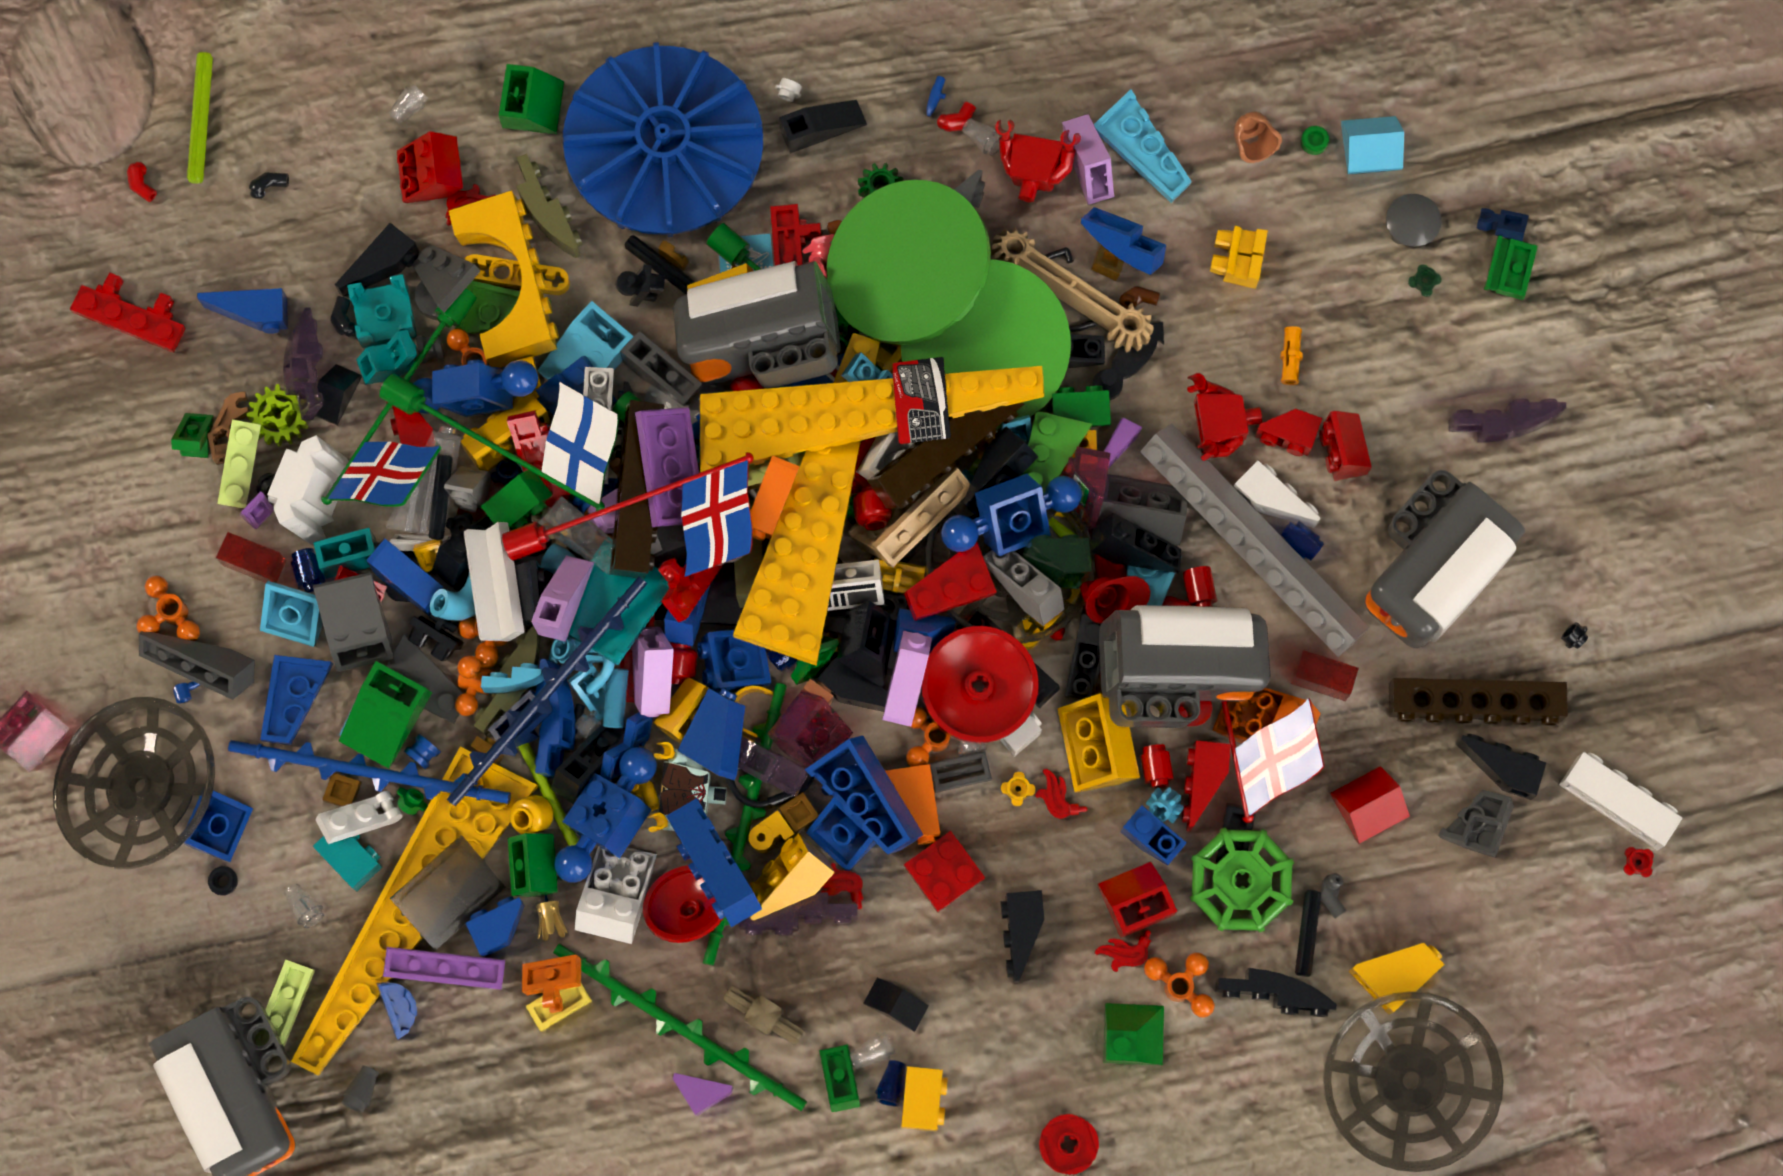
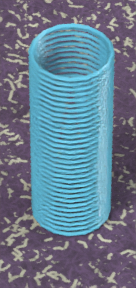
[603,668,629,728]

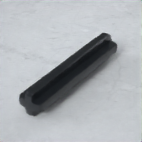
[624,235,695,294]
[428,454,453,540]
[1295,890,1321,977]

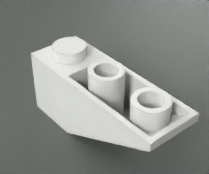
[1233,461,1321,528]

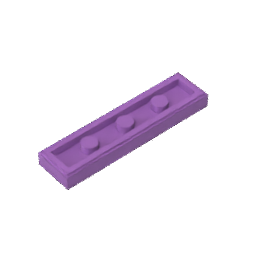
[383,947,505,990]

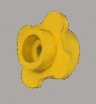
[1001,772,1036,807]

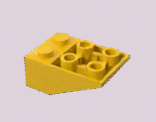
[749,833,835,921]

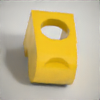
[749,810,795,853]

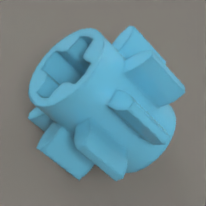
[1146,787,1184,823]

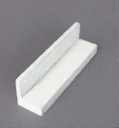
[464,522,524,641]

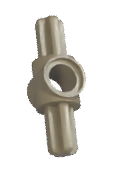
[723,986,804,1045]

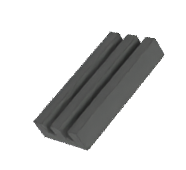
[929,751,992,793]

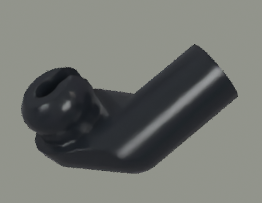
[249,172,289,199]
[331,296,356,337]

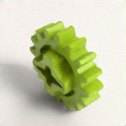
[247,384,311,447]

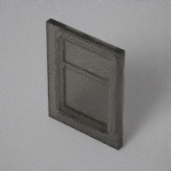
[390,835,506,951]

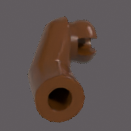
[1119,286,1160,309]

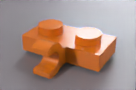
[522,954,581,1013]

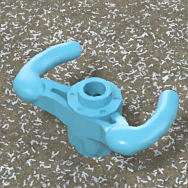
[549,636,615,694]

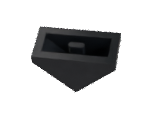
[311,364,362,426]
[863,977,929,1032]

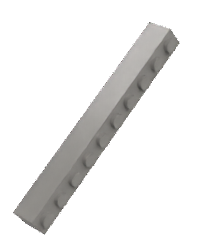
[1140,424,1370,657]

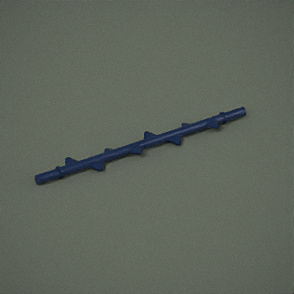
[447,576,648,807]

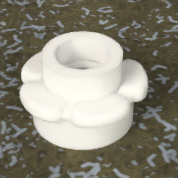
[775,78,802,102]

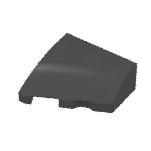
[1439,790,1514,858]

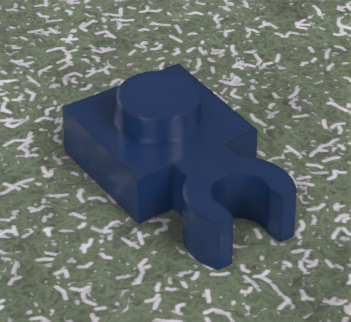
[1477,208,1529,241]

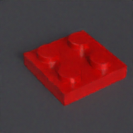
[904,831,985,913]

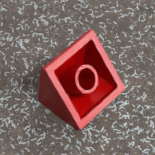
[1330,766,1410,844]

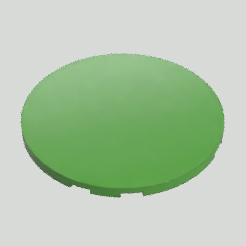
[827,180,991,345]
[901,259,1071,429]

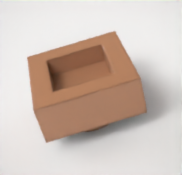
[802,679,833,713]

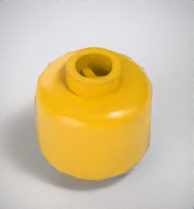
[510,795,554,834]

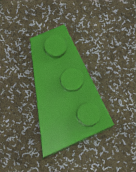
[455,281,551,334]
[1021,411,1092,493]

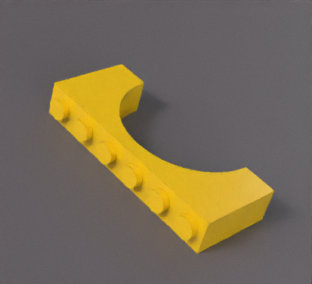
[448,190,559,368]

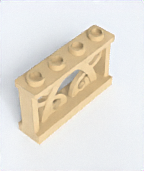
[848,467,970,568]

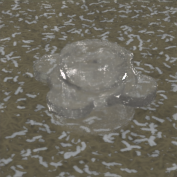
[575,710,601,740]

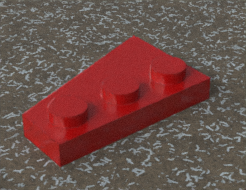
[904,542,997,621]

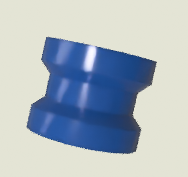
[404,734,441,770]

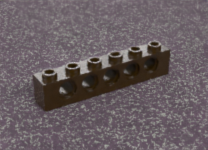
[1389,678,1568,726]

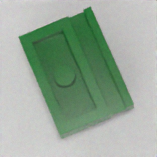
[1483,235,1538,300]

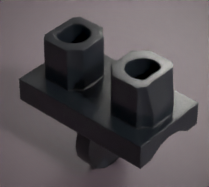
[616,264,665,307]
[408,613,465,661]

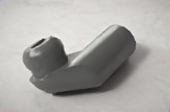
[1320,873,1347,919]

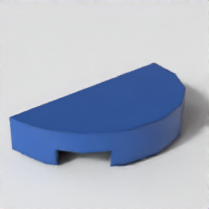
[376,981,417,1039]

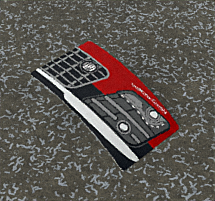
[892,357,951,444]

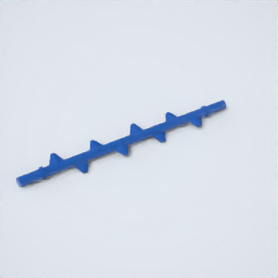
[228,740,511,804]

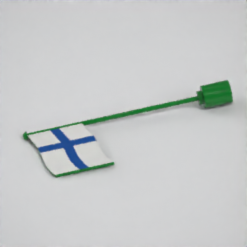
[379,373,619,511]

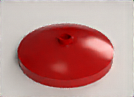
[921,626,1038,743]

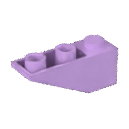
[531,556,594,642]

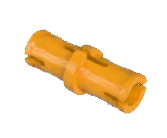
[1280,326,1303,385]

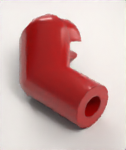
[937,102,976,132]
[127,162,157,202]

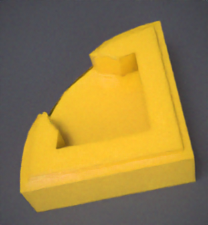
[413,539,443,573]

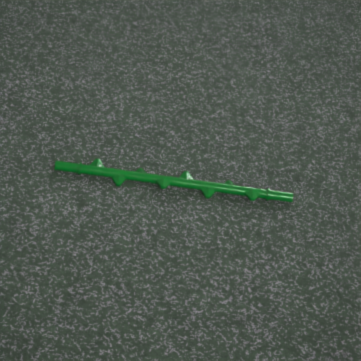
[703,683,787,966]
[553,943,808,1112]

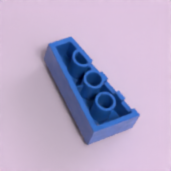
[805,736,924,855]
[666,798,762,927]

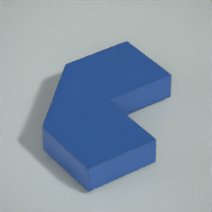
[600,712,653,781]

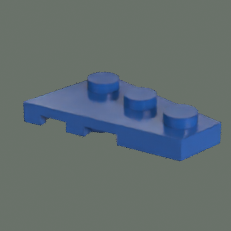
[260,655,333,745]

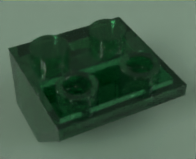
[1021,534,1092,589]

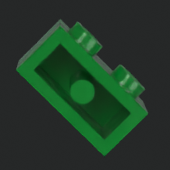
[1052,386,1111,427]
[481,470,553,530]
[507,833,558,897]

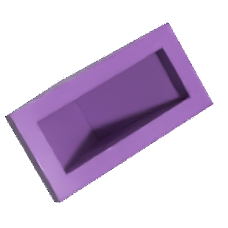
[673,1073,733,1116]

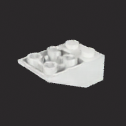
[575,846,657,944]

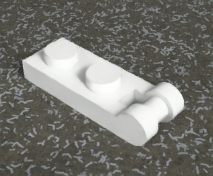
[316,791,403,844]

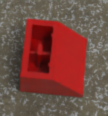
[397,131,463,203]
[1319,411,1372,481]
[1097,862,1178,938]

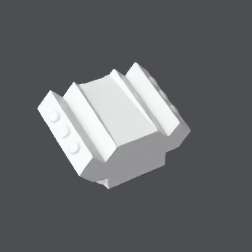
[267,435,349,545]

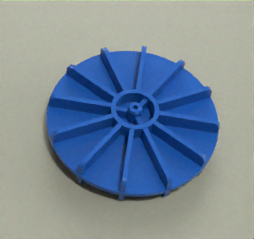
[563,42,763,238]

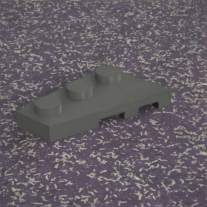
[412,244,480,313]
[386,634,463,724]

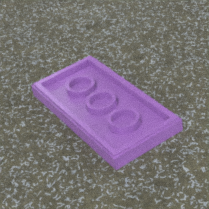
[635,408,699,527]

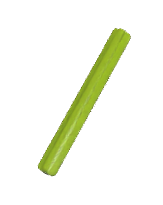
[187,52,213,184]

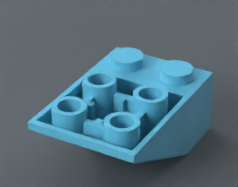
[537,301,634,380]

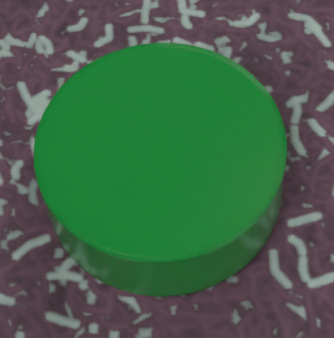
[1301,126,1329,155]

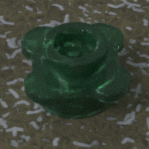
[1408,264,1442,297]

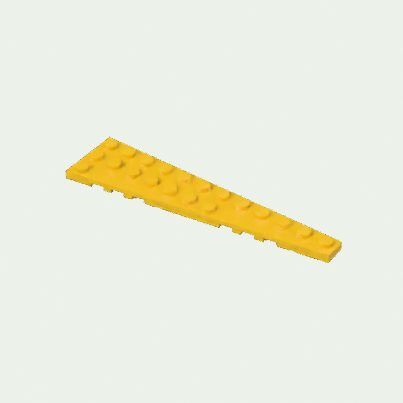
[733,333,880,666]
[700,366,1044,472]
[291,746,538,1076]

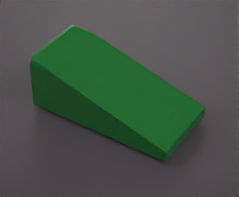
[819,1044,860,1112]

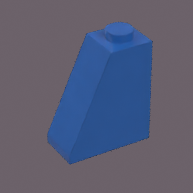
[366,539,444,616]
[677,688,745,780]

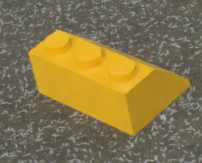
[460,394,551,471]
[1057,693,1140,792]

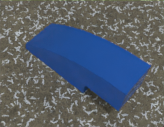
[1081,207,1166,275]

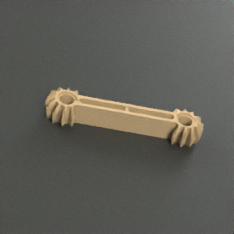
[990,227,1154,353]

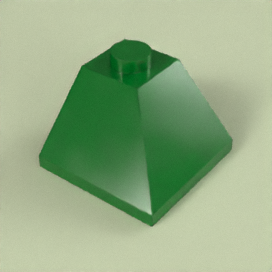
[1103,1003,1164,1066]

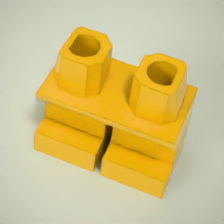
[1210,226,1268,289]

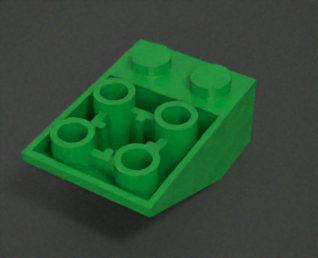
[339,661,432,769]

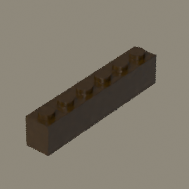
[609,400,665,579]
[867,402,1024,509]

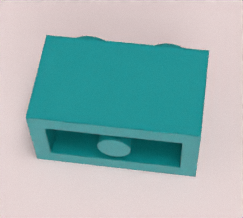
[313,528,378,579]
[313,835,383,892]

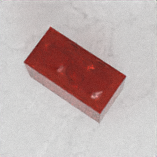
[216,532,286,583]
[1291,650,1359,702]

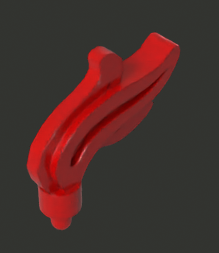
[445,184,496,226]
[1035,769,1087,819]
[820,863,864,910]
[1094,930,1151,972]

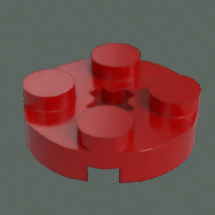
[1039,1114,1099,1175]

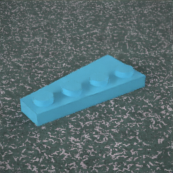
[1094,89,1191,203]

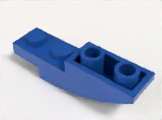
[535,659,575,778]

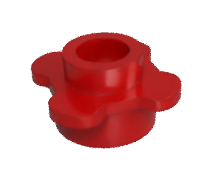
[1623,847,1654,878]

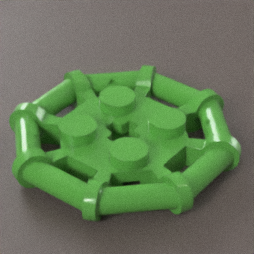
[1190,827,1295,933]

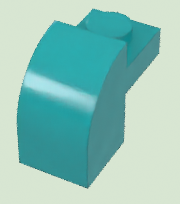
[356,330,417,385]

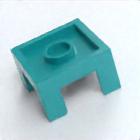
[347,274,417,348]

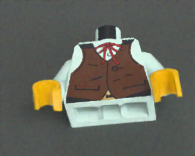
[647,742,727,832]

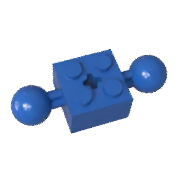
[413,360,538,417]
[941,474,1082,556]
[554,747,657,883]

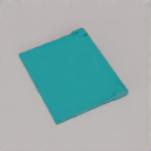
[568,539,669,665]

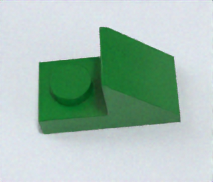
[171,413,214,458]
[791,636,840,685]

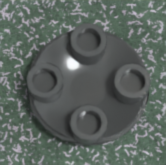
[1386,194,1442,247]

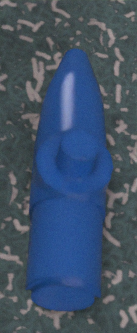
[927,76,946,117]

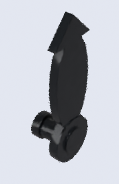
[1092,322,1164,400]

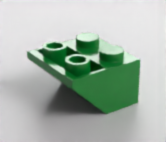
[498,64,565,134]

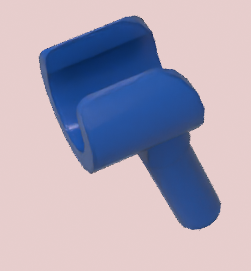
[173,682,200,704]

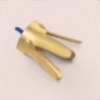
[536,895,568,941]

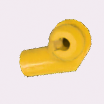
[631,781,660,811]

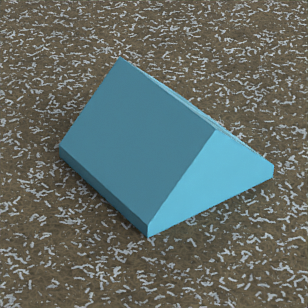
[1341,116,1404,174]
[260,581,323,647]

